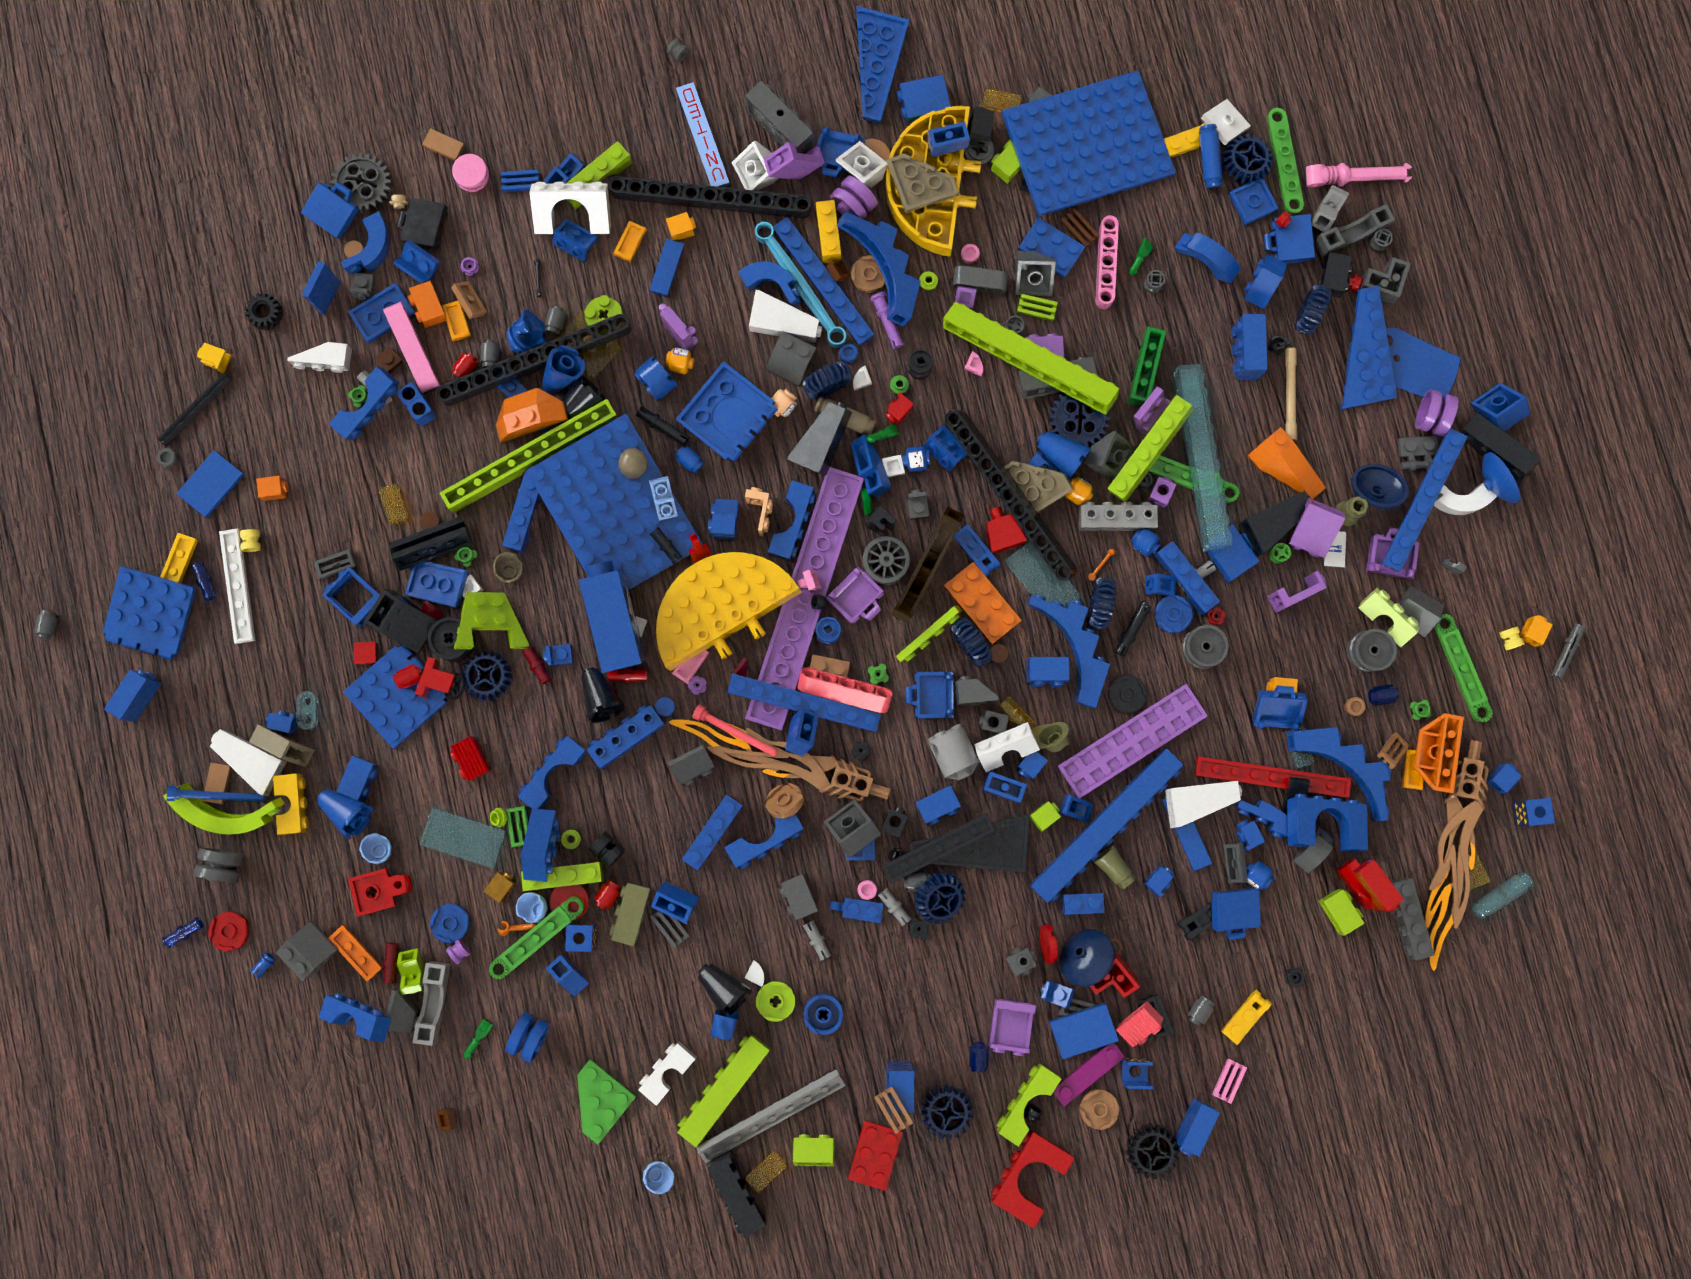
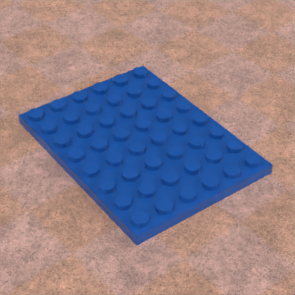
[1001,70,1176,217]
[526,414,702,590]

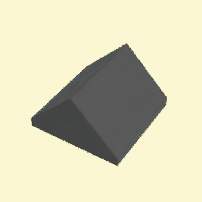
[1399,585,1444,637]

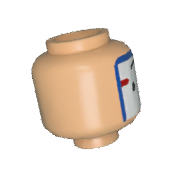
[771,389,797,417]

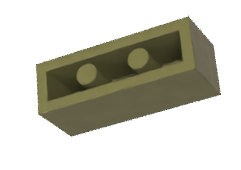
[609,882,652,946]

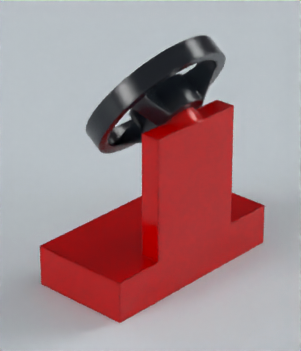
[415,657,466,700]

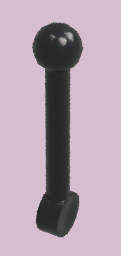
[534,259,541,297]

